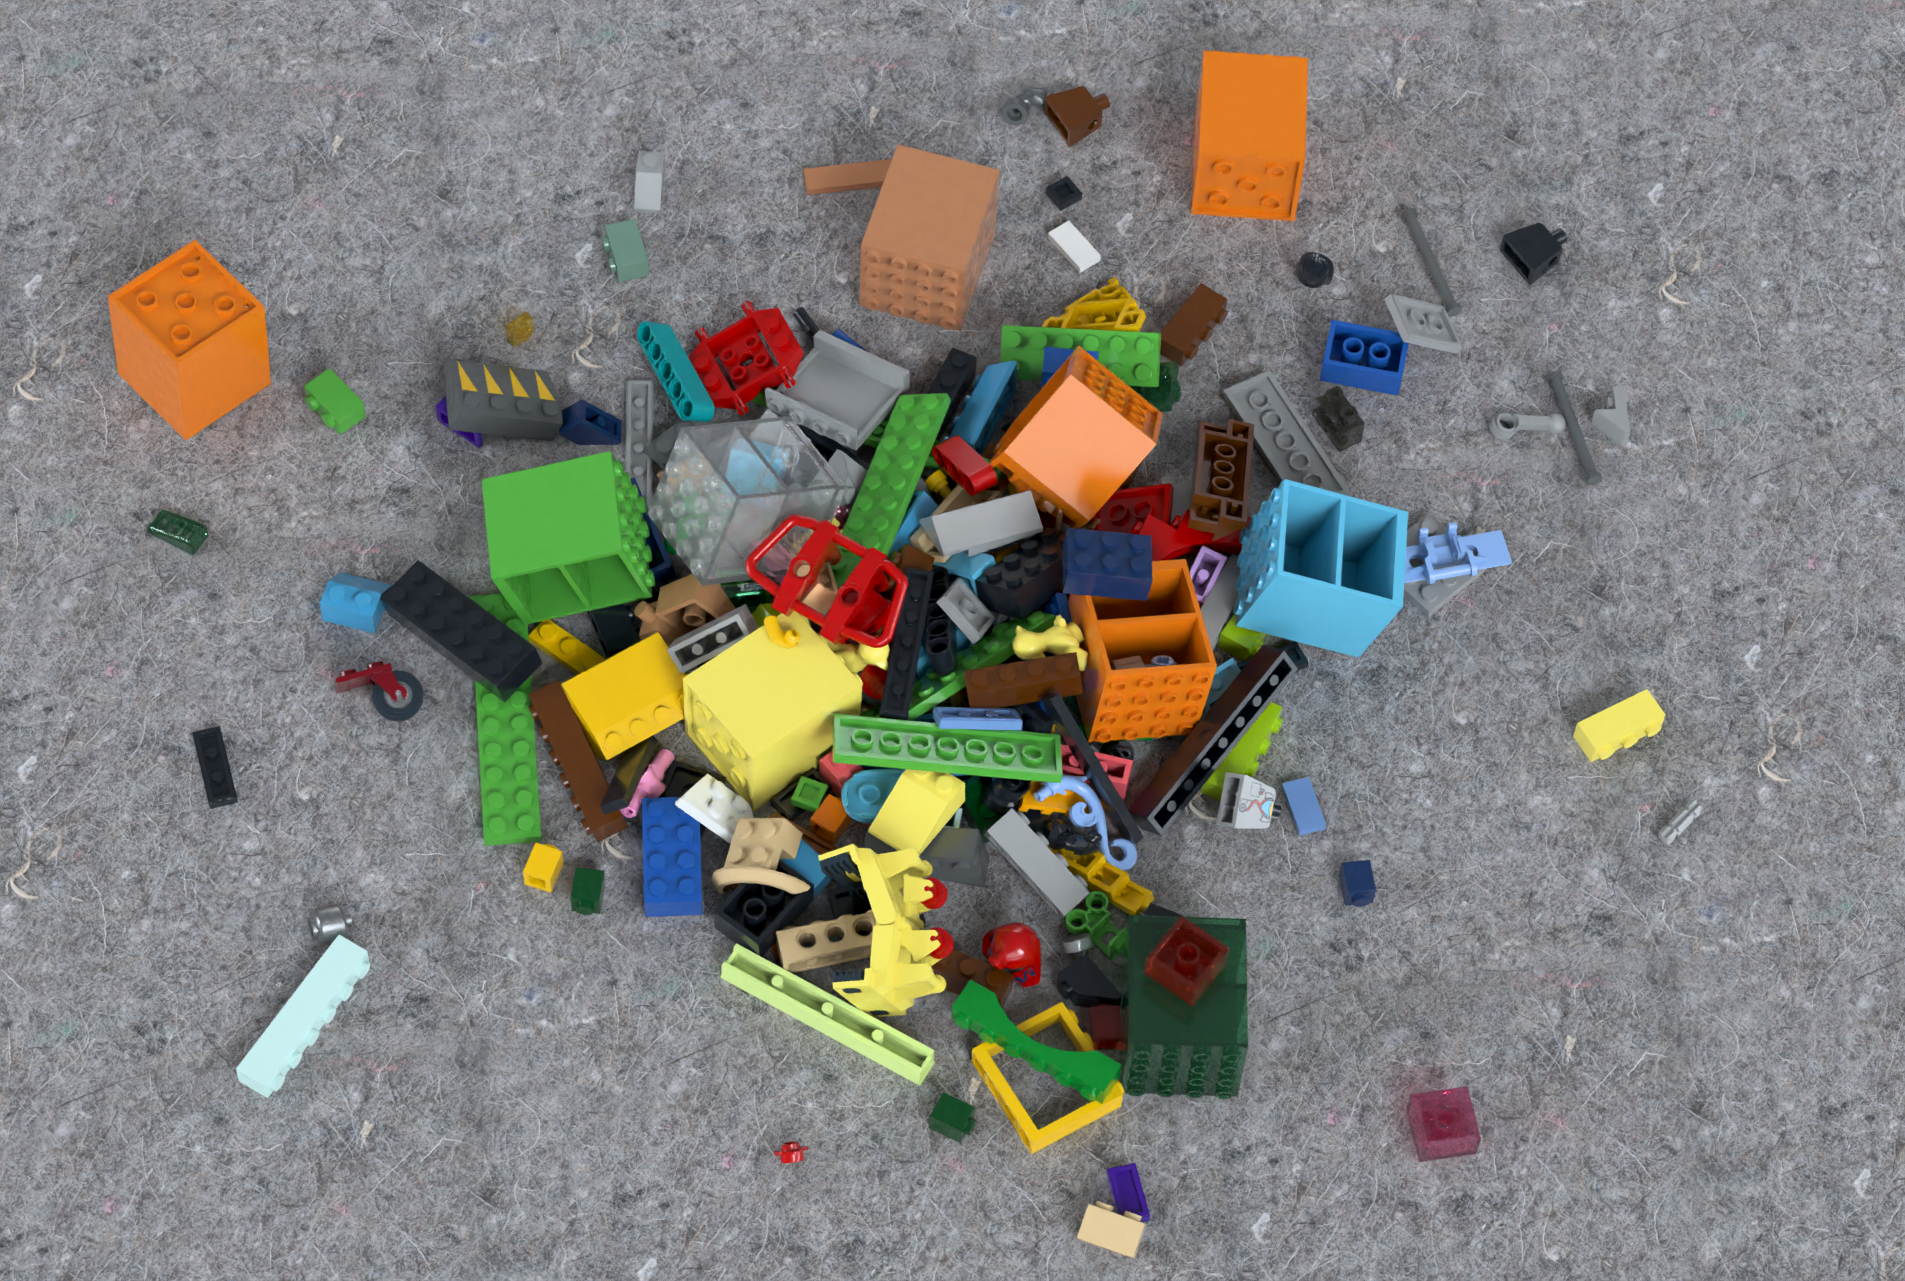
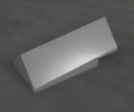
[919,490,1043,558]

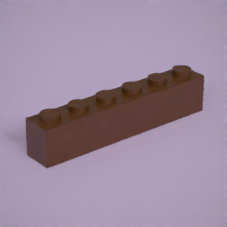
[528,679,628,842]

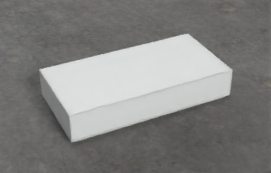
[1048,221,1101,273]

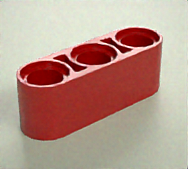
[932,435,998,496]

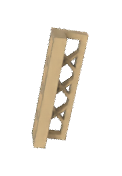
[909,484,1003,563]

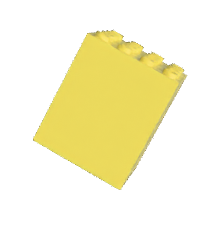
[683,611,863,812]

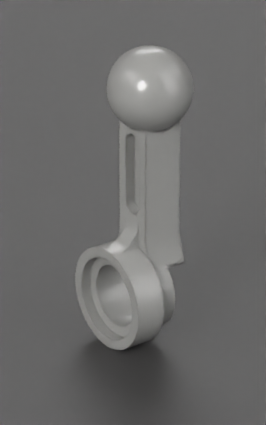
[1489,413,1566,440]

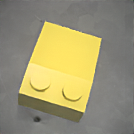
[868,769,965,856]

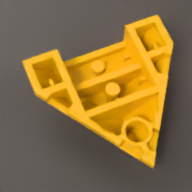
[1042,276,1146,332]

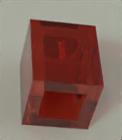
[1089,1003,1123,1051]

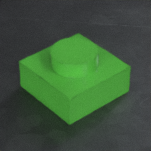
[791,776,828,813]

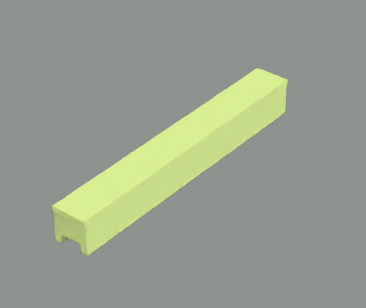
[720,943,935,1086]

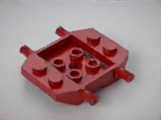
[688,301,804,415]

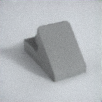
[1591,386,1630,446]

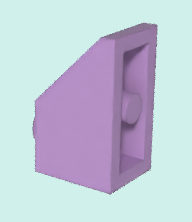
[1190,545,1227,605]

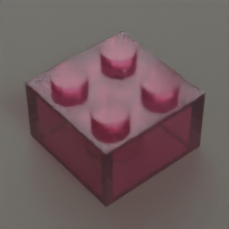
[1406,1086,1481,1162]

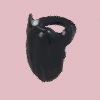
[1296,252,1334,288]

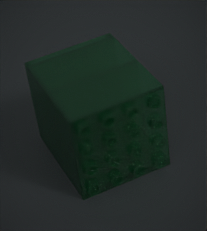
[1121,915,1248,1099]

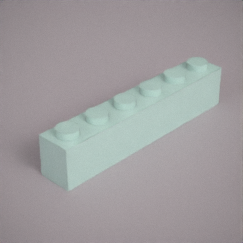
[236,935,370,1098]

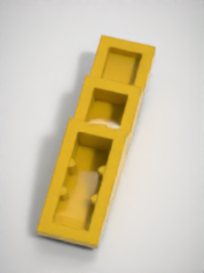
[1047,846,1154,919]

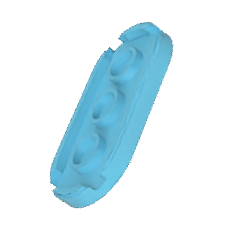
[841,769,905,823]

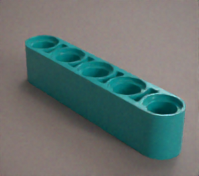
[637,321,714,423]

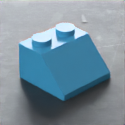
[319,572,393,634]

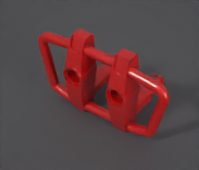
[745,514,908,648]

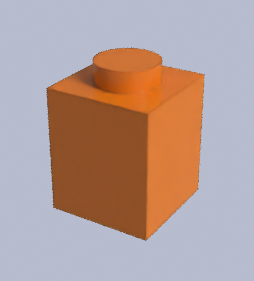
[810,794,853,845]

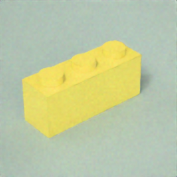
[1573,689,1665,762]

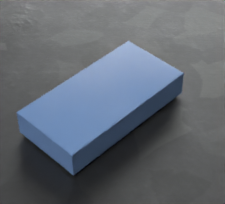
[1281,777,1326,836]

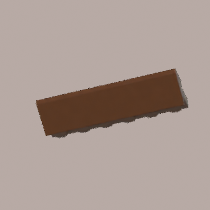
[1188,418,1255,542]

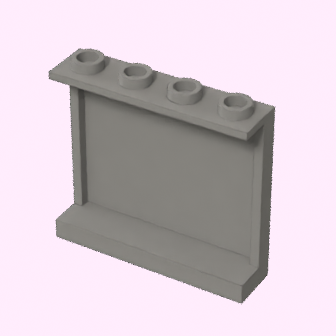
[765,330,910,450]

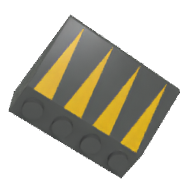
[443,359,563,441]

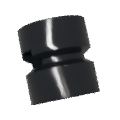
[982,777,1031,815]

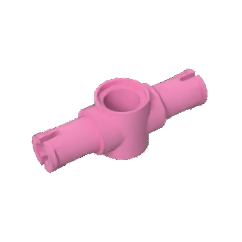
[620,749,674,818]

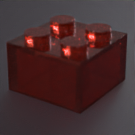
[1144,916,1230,1006]

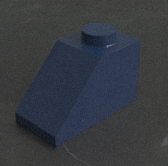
[559,400,621,445]

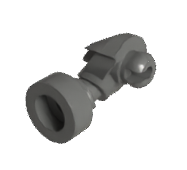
[1002,88,1048,126]

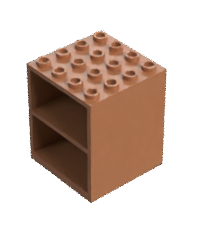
[859,144,1000,331]

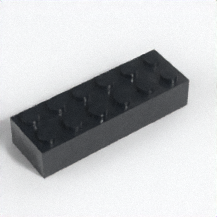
[380,560,543,703]

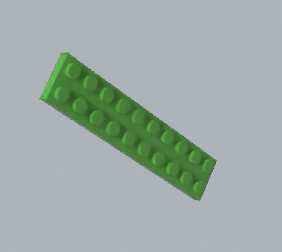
[831,393,951,589]
[470,594,542,846]

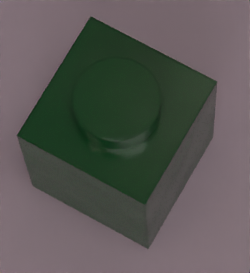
[571,867,605,915]
[929,1092,977,1143]

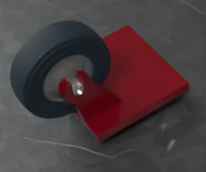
[335,661,423,721]

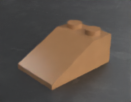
[655,570,736,635]

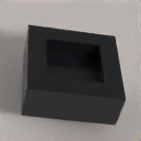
[1046,176,1082,211]

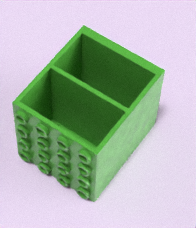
[482,451,655,624]

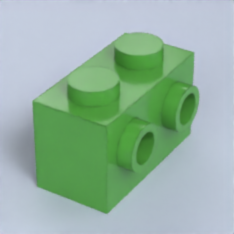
[304,368,366,435]

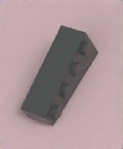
[863,824,990,887]

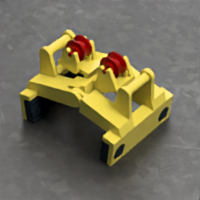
[818,844,954,1017]

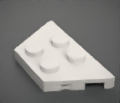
[675,774,754,844]

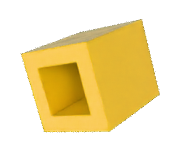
[523,843,564,893]

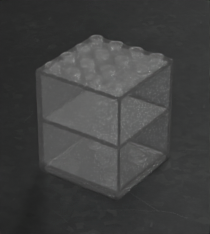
[647,416,847,586]

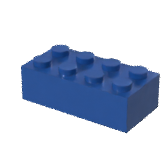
[642,797,703,917]

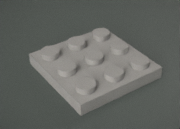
[1404,513,1486,617]

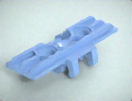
[1404,522,1512,584]

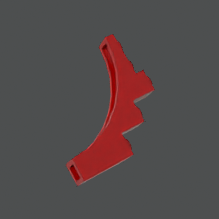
[1130,509,1251,561]

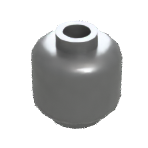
[307,903,353,945]

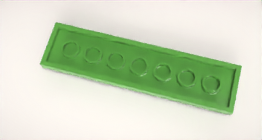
[860,611,1056,721]
[833,714,1063,783]

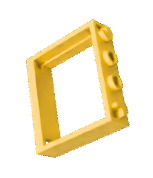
[971,1002,1124,1154]

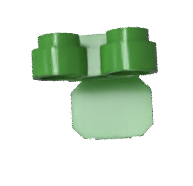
[1065,891,1139,960]

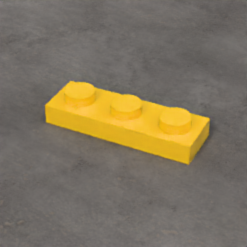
[529,620,606,675]

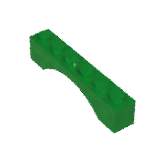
[951,979,1122,1104]

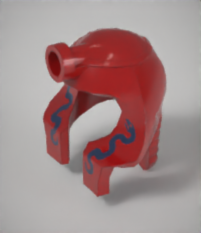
[982,922,1041,990]

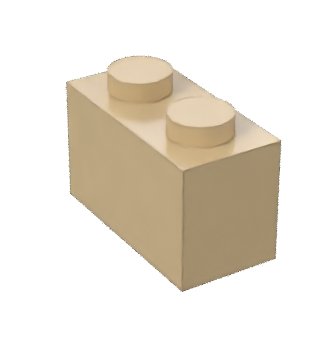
[1077,1201,1146,1259]

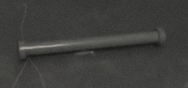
[1401,208,1462,317]
[1546,371,1603,485]

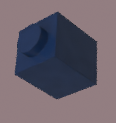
[1339,860,1376,907]

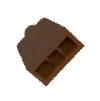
[1044,86,1110,147]

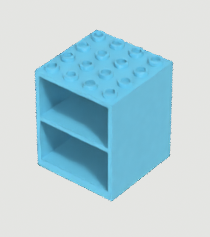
[1233,479,1408,658]

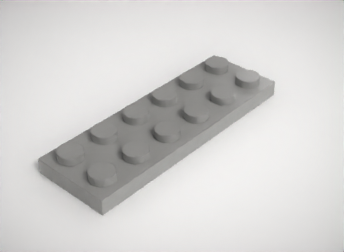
[1222,370,1350,496]

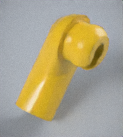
[763,615,800,649]

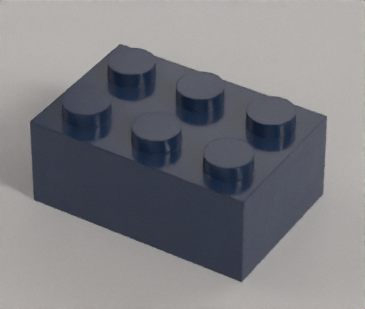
[1062,528,1153,601]

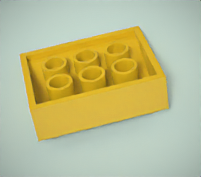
[561,632,687,760]

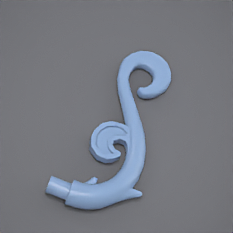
[1034,774,1137,871]

